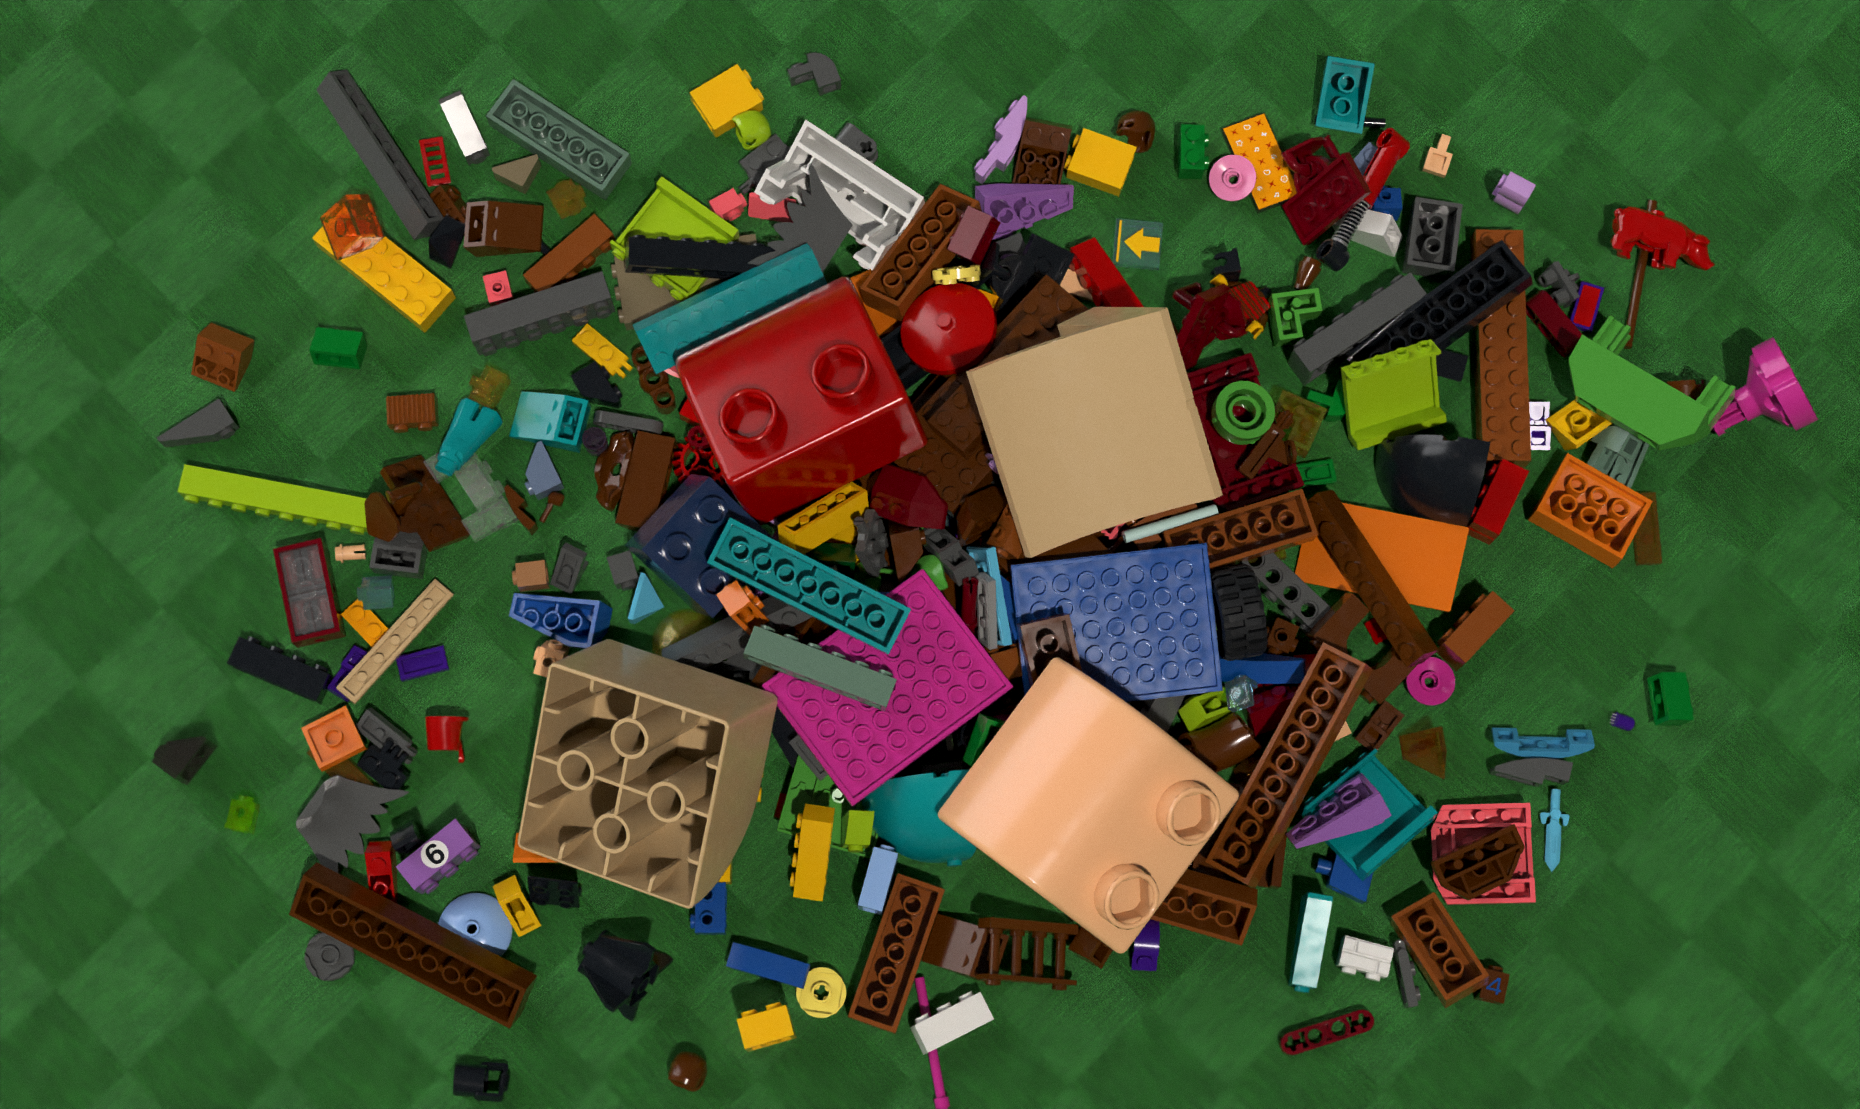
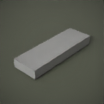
[976,572,998,650]

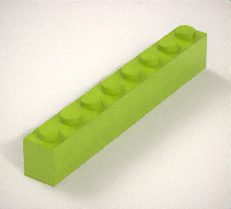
[177,464,367,535]

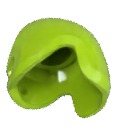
[732,110,771,151]

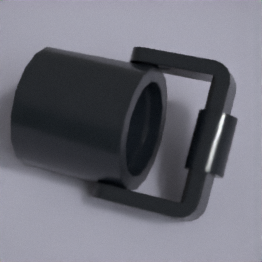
[453,1062,510,1102]

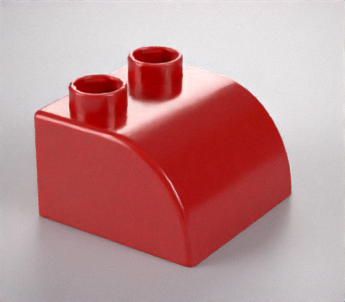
[675,276,928,526]

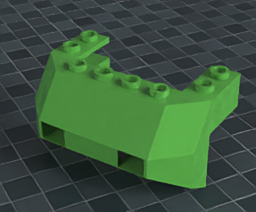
[1569,315,1736,450]

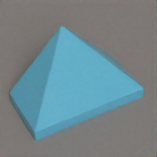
[628,572,664,624]

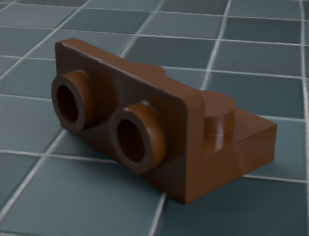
[429,185,467,223]

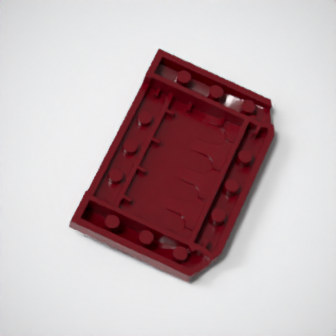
[1187,353,1304,512]

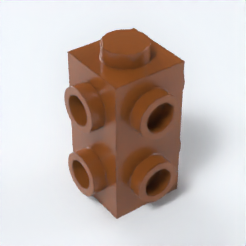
[987,503,1023,559]

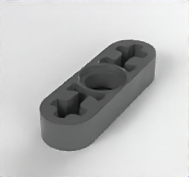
[593,411,664,435]

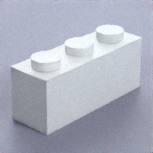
[910,991,994,1055]

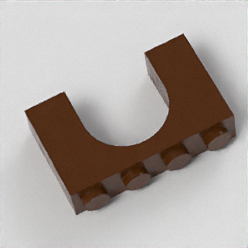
[1306,593,1417,704]

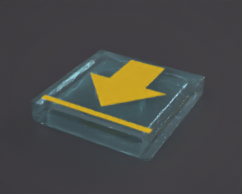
[1112,218,1163,270]

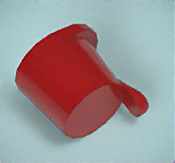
[425,716,469,763]

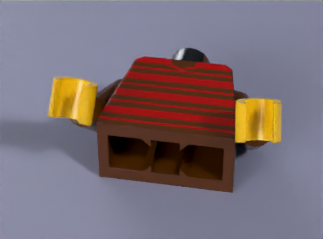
[1209,274,1272,340]

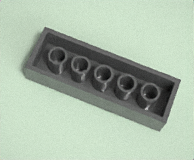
[464,271,616,356]
[1288,272,1427,386]

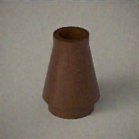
[1293,256,1322,290]

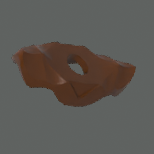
[594,431,634,511]

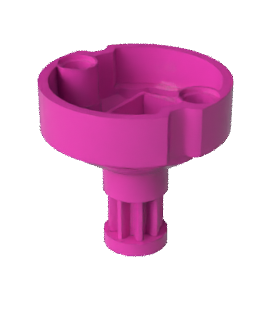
[1712,337,1819,436]

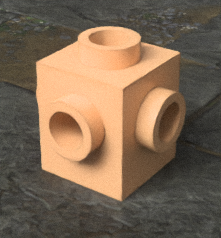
[533,639,570,678]

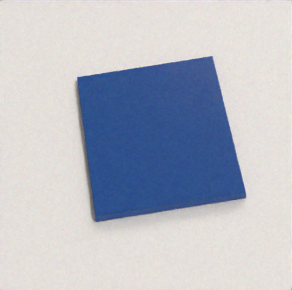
[1010,543,1223,702]

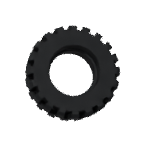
[1210,563,1268,661]

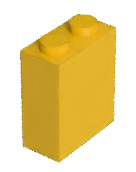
[689,64,764,138]
[1064,128,1137,197]

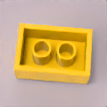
[737,1002,797,1052]

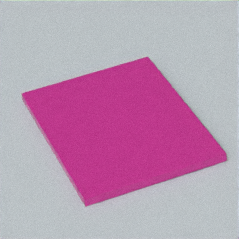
[762,569,1013,807]

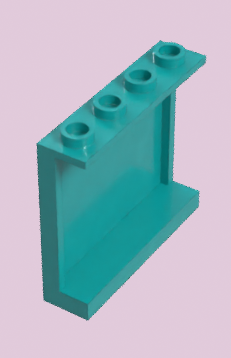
[1301,749,1438,881]

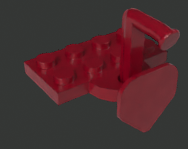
[1281,135,1372,246]
[1173,282,1248,370]

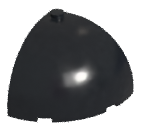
[1375,435,1490,527]

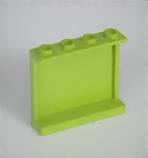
[610,176,740,302]
[1341,339,1447,450]

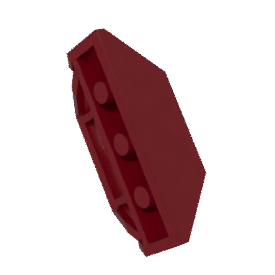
[867,464,948,529]

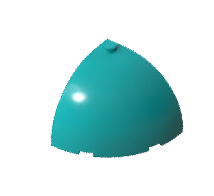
[862,769,977,867]

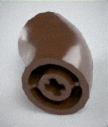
[1177,711,1263,773]

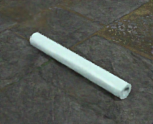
[1122,504,1218,543]

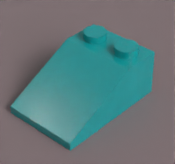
[1315,56,1375,134]

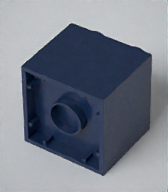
[625,474,775,618]

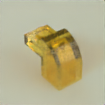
[468,365,511,409]

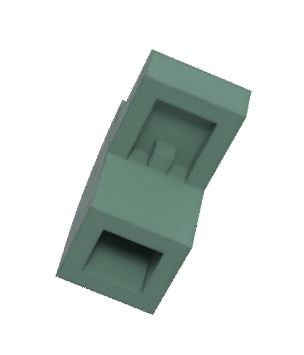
[1587,426,1643,475]

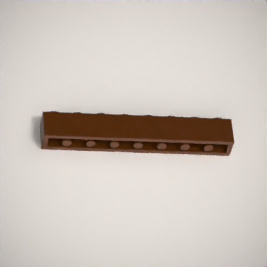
[1307,490,1439,667]

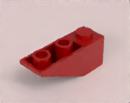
[365,841,398,904]

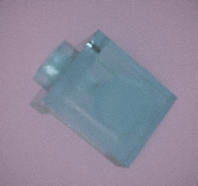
[1225,675,1258,712]

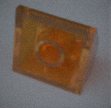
[320,194,385,260]

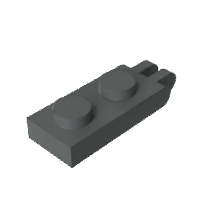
[356,707,418,764]
[1393,940,1421,1009]

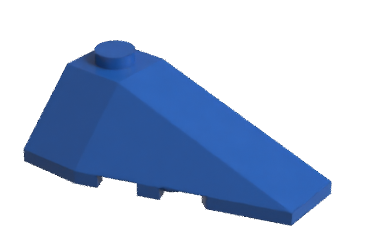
[509,593,613,649]

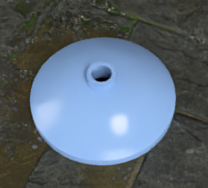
[438,893,513,957]

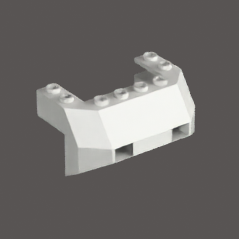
[754,119,925,271]

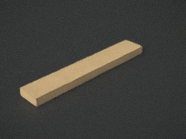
[336,579,454,705]

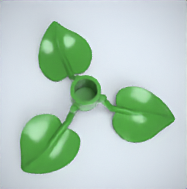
[854,527,949,591]

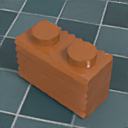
[386,393,439,433]

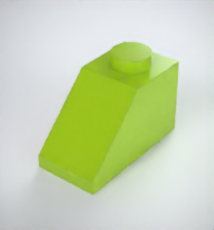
[841,810,874,853]

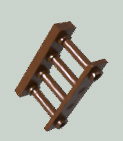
[976,917,1078,991]

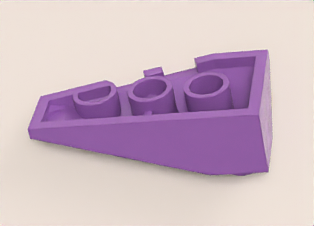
[975,183,1074,240]
[1286,773,1392,849]

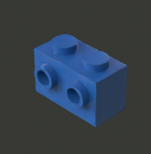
[690,882,727,935]

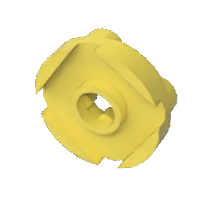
[932,265,981,285]
[796,967,846,1018]

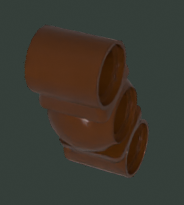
[632,346,676,415]

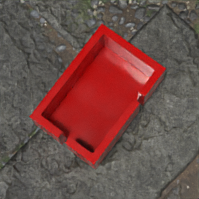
[1467,459,1529,545]

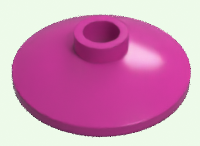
[1406,657,1455,706]

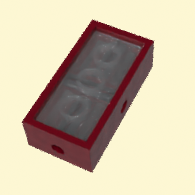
[273,538,346,648]

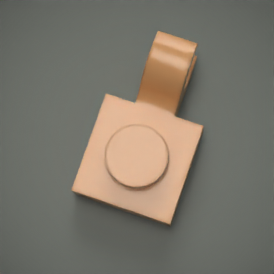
[1422,134,1453,178]

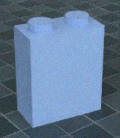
[858,844,898,916]

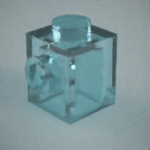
[357,575,395,610]

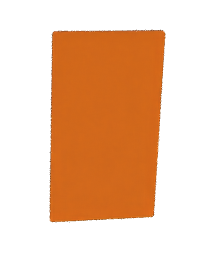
[1295,503,1469,612]

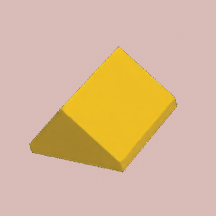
[1546,399,1613,451]

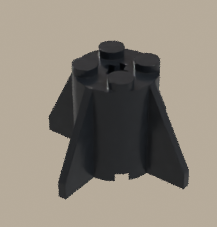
[577,929,673,1022]

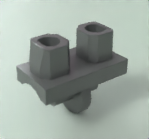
[1537,261,1580,308]

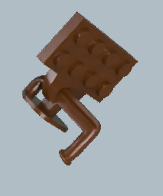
[364,455,471,552]

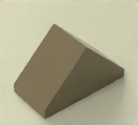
[492,154,541,194]

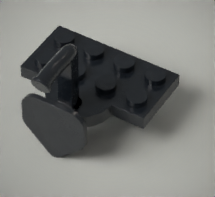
[955,234,1075,324]

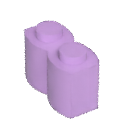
[1492,171,1536,215]

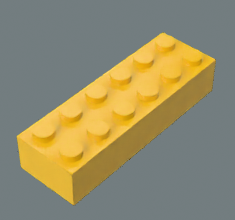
[312,203,456,333]

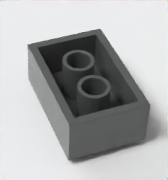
[1402,197,1463,280]

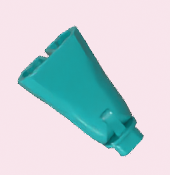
[435,398,503,476]

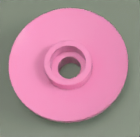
[1209,155,1256,202]

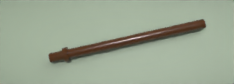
[1624,200,1657,349]

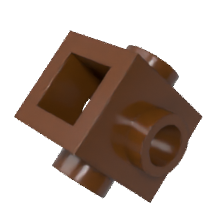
[1267,617,1299,656]

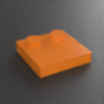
[301,705,367,772]

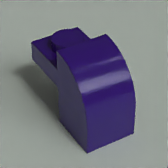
[1131,919,1160,971]

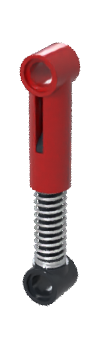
[1316,128,1410,272]

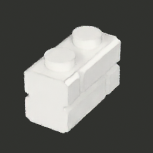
[1336,935,1394,982]

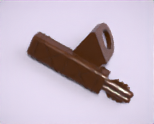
[1238,410,1297,479]

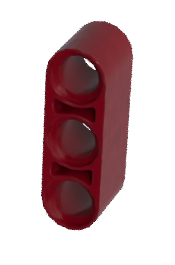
[1526,290,1582,357]

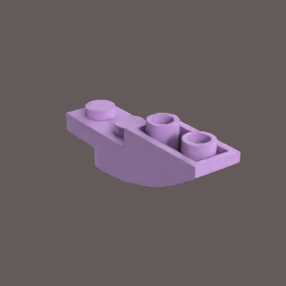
[974,95,1027,184]

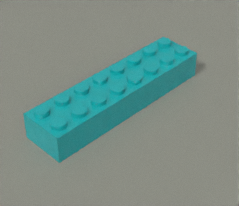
[632,243,827,374]
[707,518,911,655]

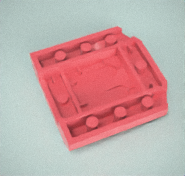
[1431,803,1536,905]

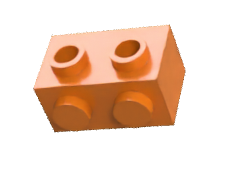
[716,580,769,635]

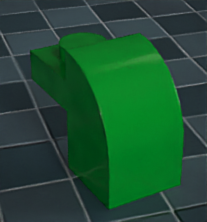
[1304,380,1346,422]

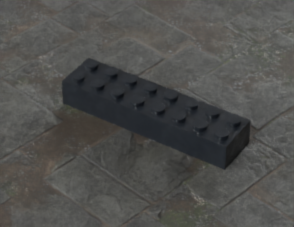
[1345,240,1533,365]

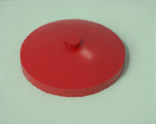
[901,283,997,375]

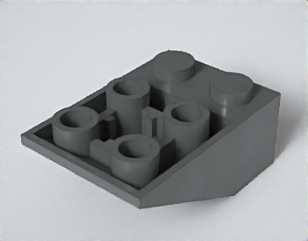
[369,516,428,579]

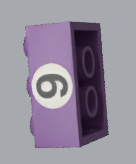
[396,819,481,895]

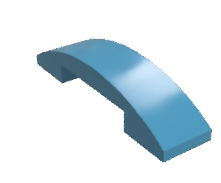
[1492,728,1595,759]

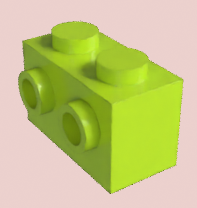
[1178,686,1240,732]

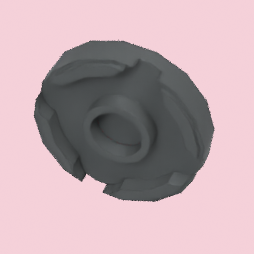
[304,932,356,981]

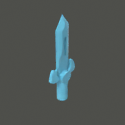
[1540,789,1569,872]

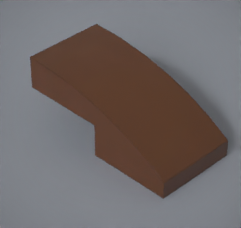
[504,484,538,535]
[1355,700,1405,751]

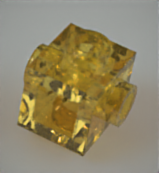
[546,179,587,219]

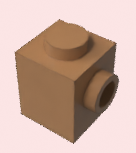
[512,560,550,592]

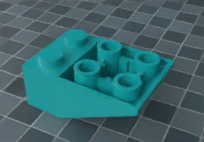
[509,391,591,453]

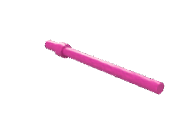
[915,977,950,1109]

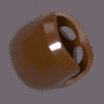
[1116,111,1156,153]
[668,1051,708,1092]

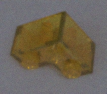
[1274,390,1327,459]

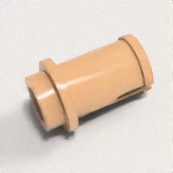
[335,544,366,563]

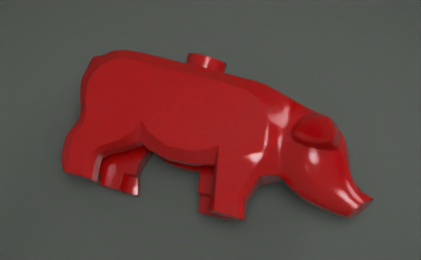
[1610,207,1715,271]

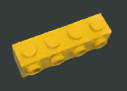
[777,482,869,555]
[790,803,835,902]

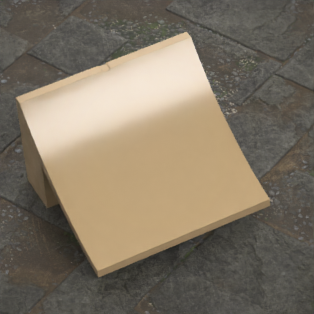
[966,307,1223,558]

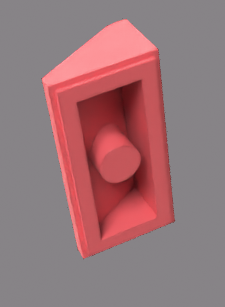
[748,192,797,223]

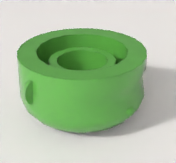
[1211,381,1275,445]

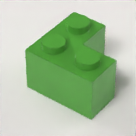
[1267,288,1322,347]

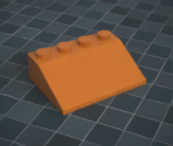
[1528,453,1653,568]

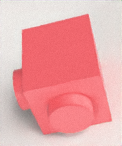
[483,270,514,307]

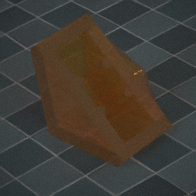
[1399,726,1447,779]

